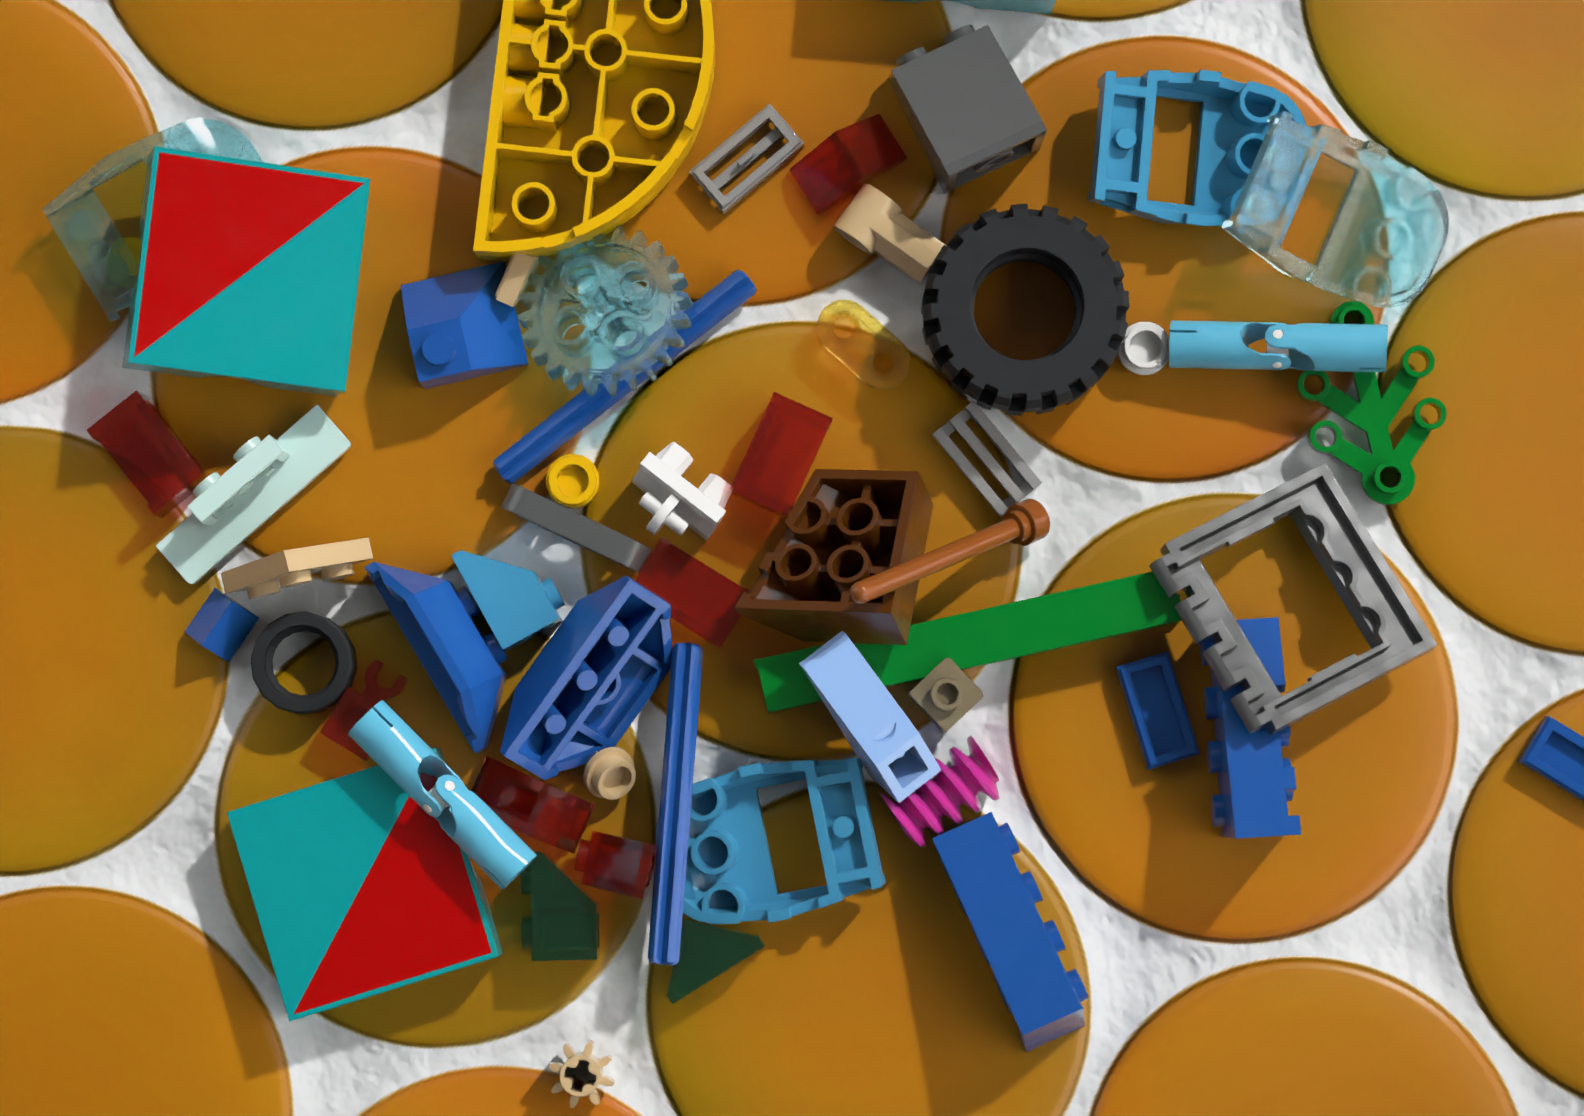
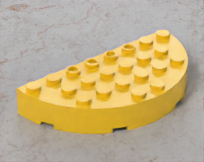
[473,0,715,261]

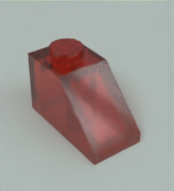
[471,756,596,854]
[574,830,657,899]

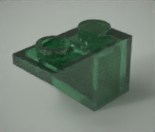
[520,851,600,961]

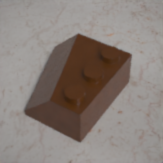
[735,469,933,645]

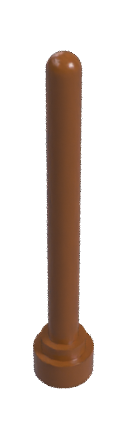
[850,499,1050,604]

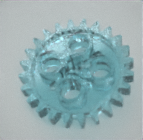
[518,225,693,396]

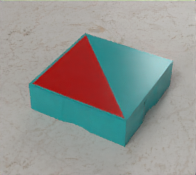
[122,146,370,396]
[227,748,504,1022]

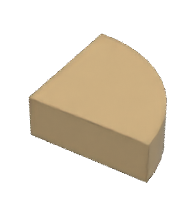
[495,253,541,307]

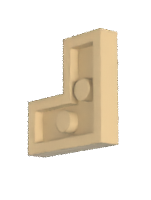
[221,538,373,599]

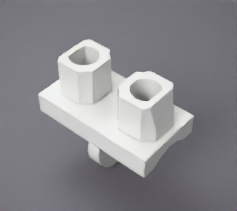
[631,442,733,540]

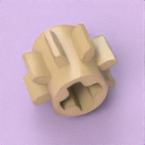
[548,1040,615,1108]

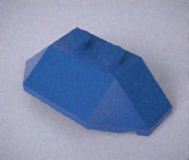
[364,562,509,753]
[500,575,672,780]

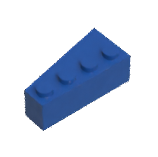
[1200,617,1301,839]
[932,812,1089,1052]

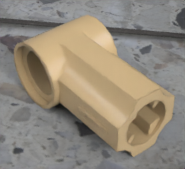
[833,183,946,285]

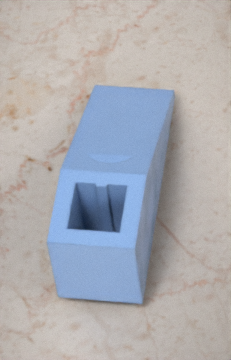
[799,631,941,803]

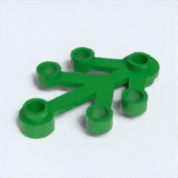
[1296,301,1447,505]

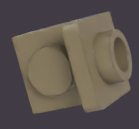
[907,658,983,733]

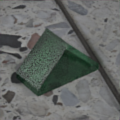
[667,918,765,1004]

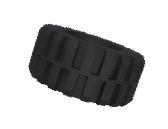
[921,204,1130,416]

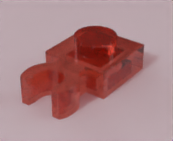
[320,660,408,761]

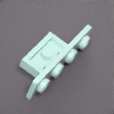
[156,405,351,584]

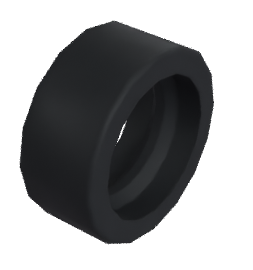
[251,612,357,714]

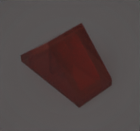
[789,114,907,215]

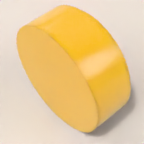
[546,454,600,509]

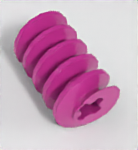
[880,736,1000,848]

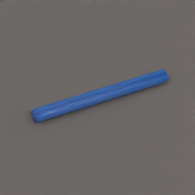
[493,270,757,484]
[648,642,703,965]

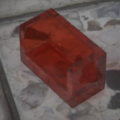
[87,390,209,518]
[729,392,833,519]
[635,537,751,650]

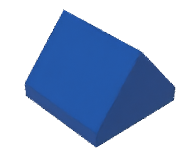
[184,588,260,662]

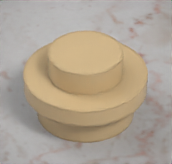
[583,747,636,800]

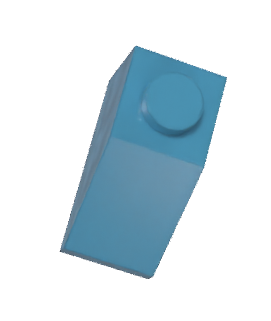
[451,550,565,652]

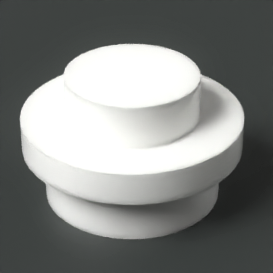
[1118,322,1169,375]

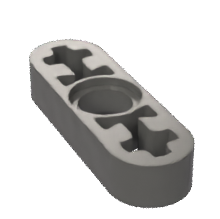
[500,483,652,574]

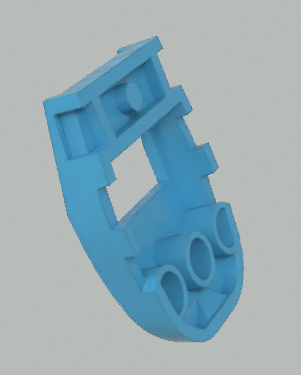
[1087,69,1308,226]
[656,758,886,924]

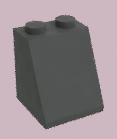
[890,25,1047,194]

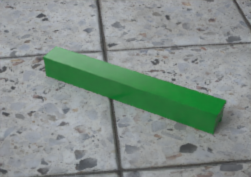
[753,572,1182,713]

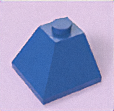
[401,261,529,389]

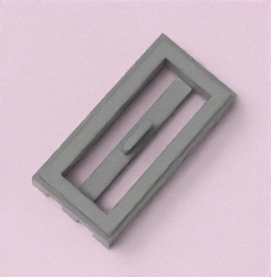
[689,103,804,214]
[932,401,1042,517]

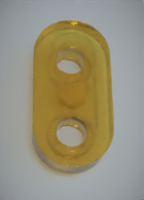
[817,300,911,391]

